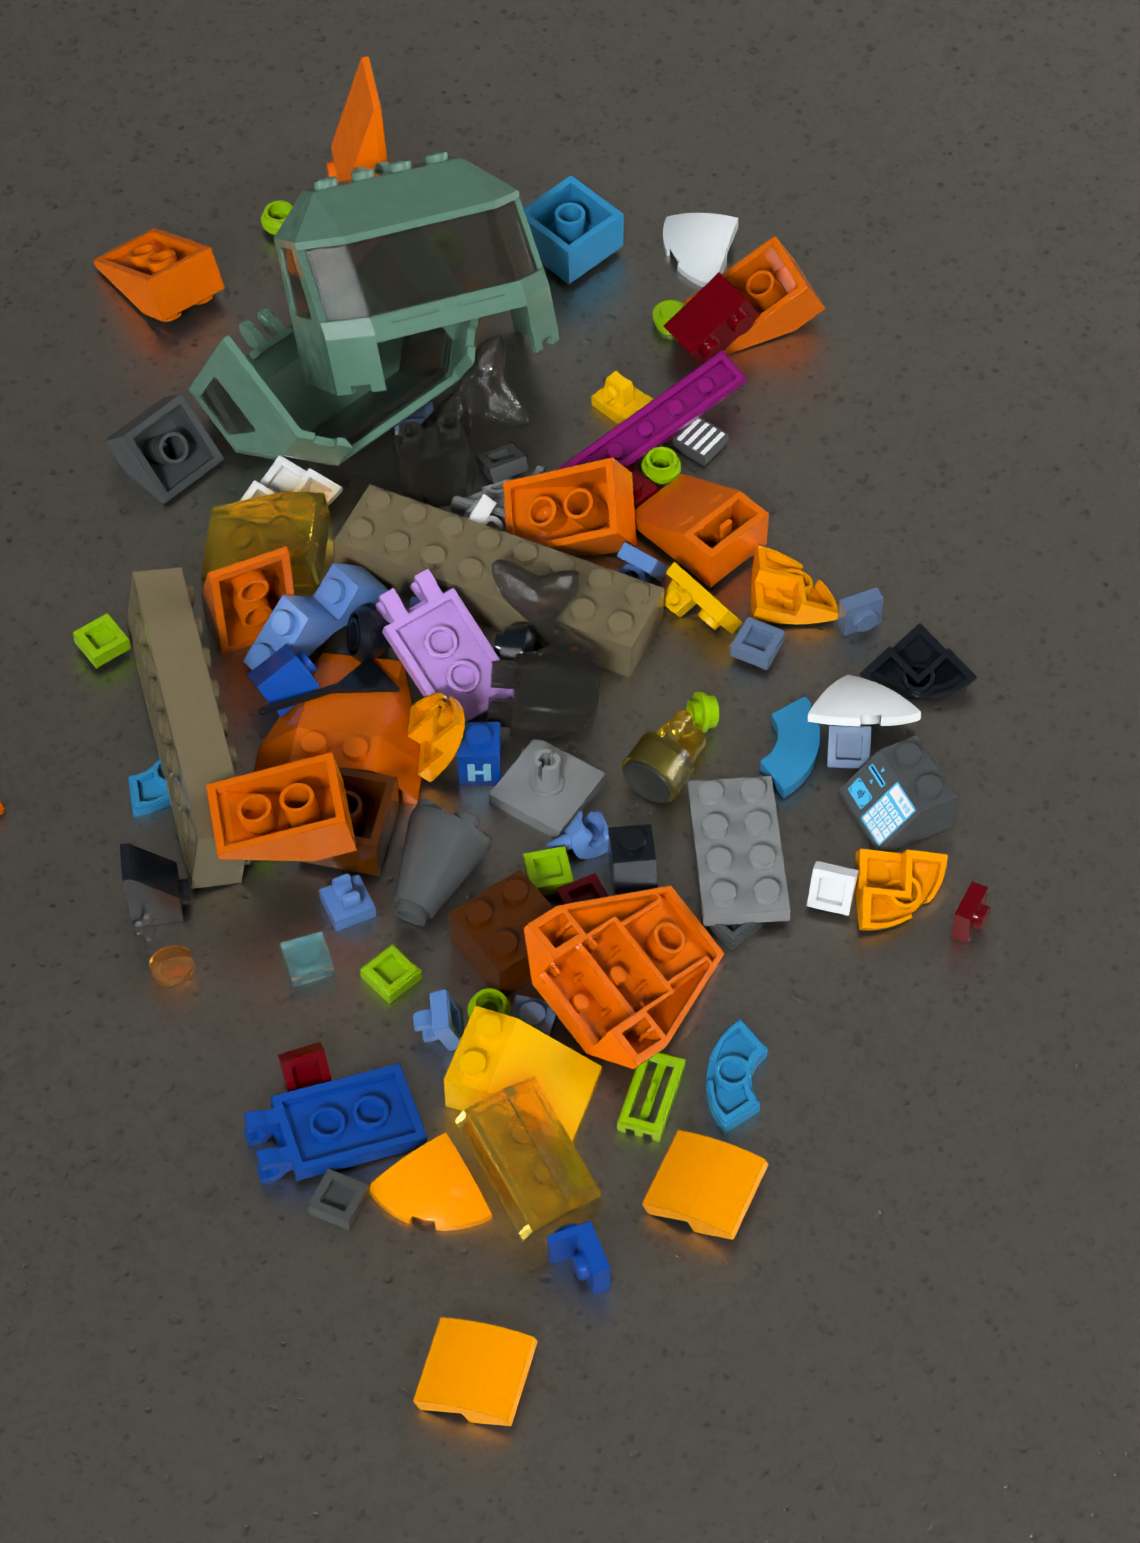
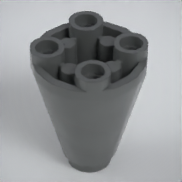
[393,799,492,926]

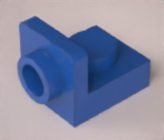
[547,1221,611,1295]

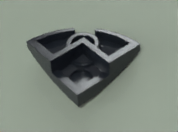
[859,623,977,700]

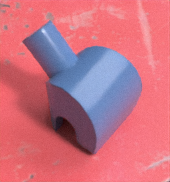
[546,811,609,859]

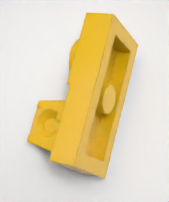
[591,371,654,425]
[664,562,743,634]

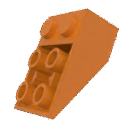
[634,474,769,588]

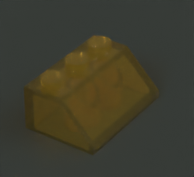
[455,1076,602,1240]

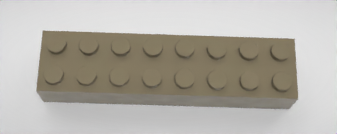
[333,484,664,678]
[127,567,251,889]

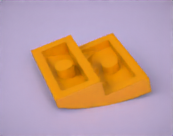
[642,1130,768,1240]
[413,1317,538,1426]

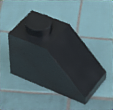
[608,824,658,896]
[120,843,191,928]

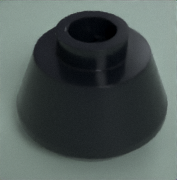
[346,606,392,662]
[493,623,539,679]

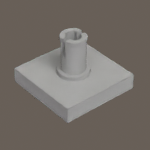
[489,736,606,839]

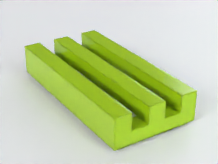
[617,1052,686,1142]

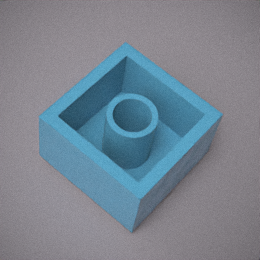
[517,175,624,284]

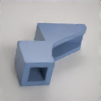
[243,563,388,670]

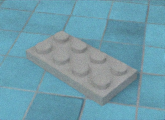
[687,776,791,926]

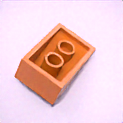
[93,228,225,322]
[683,236,826,355]
[503,457,637,557]
[201,546,294,655]
[206,752,357,861]

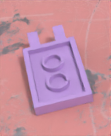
[376,569,520,722]

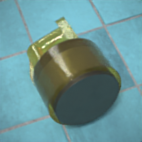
[622,710,706,803]

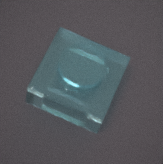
[280,931,335,987]

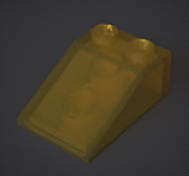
[201,491,331,587]

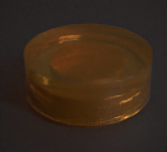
[149,945,195,987]

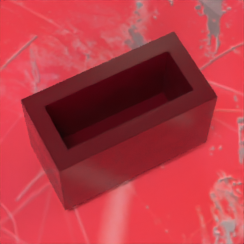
[663,272,760,365]

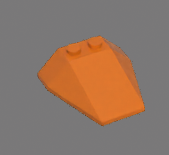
[326,56,389,243]
[253,652,423,805]
[524,885,725,1069]

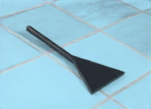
[258,659,400,715]

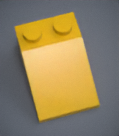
[444,1006,602,1145]

